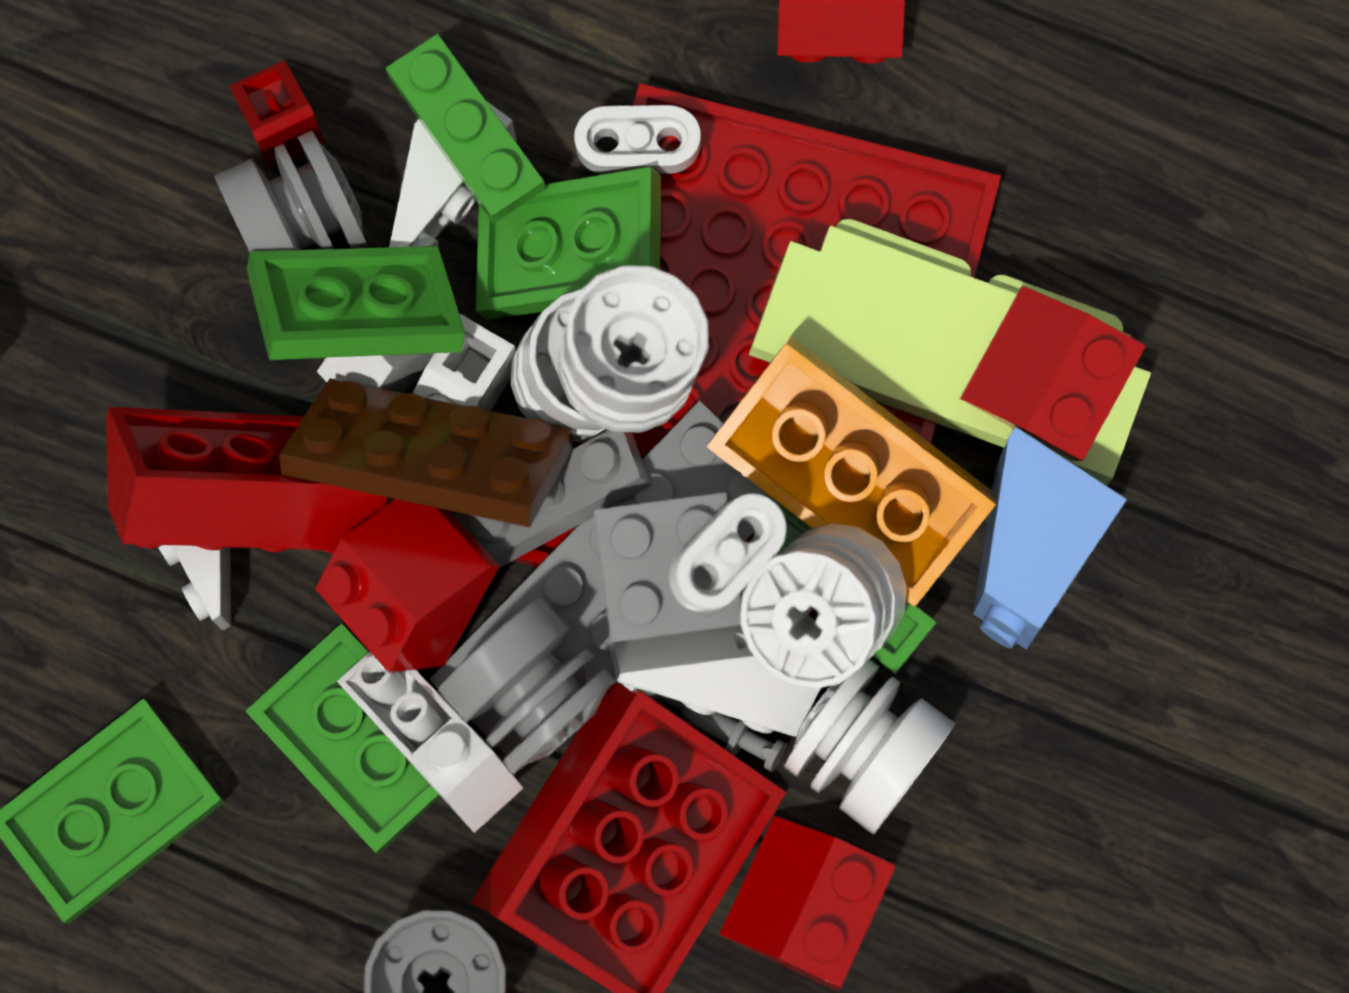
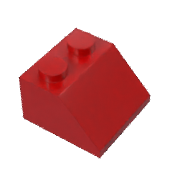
[777,0,905,64]
[959,286,1146,461]
[315,499,500,673]
[719,816,896,991]

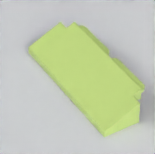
[749,219,1151,485]

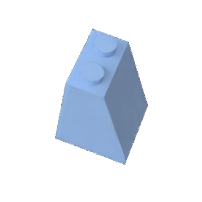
[973,427,1127,650]

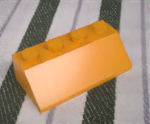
[707,336,996,607]

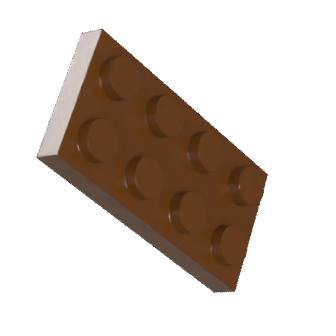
[279,378,573,528]

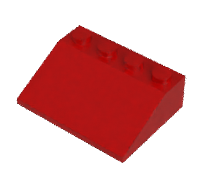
[471,682,787,993]

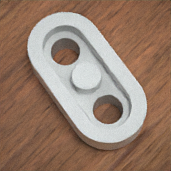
[574,105,701,174]
[669,494,786,612]

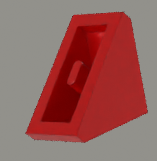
[229,60,326,170]

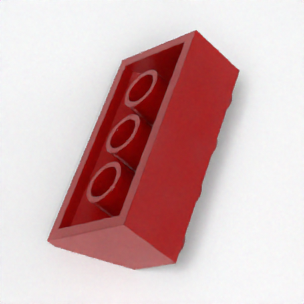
[106,406,388,554]

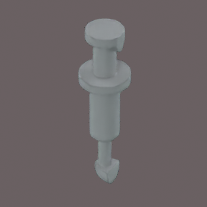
[648,694,787,772]

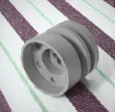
[214,130,368,251]
[437,596,617,774]
[364,911,505,993]

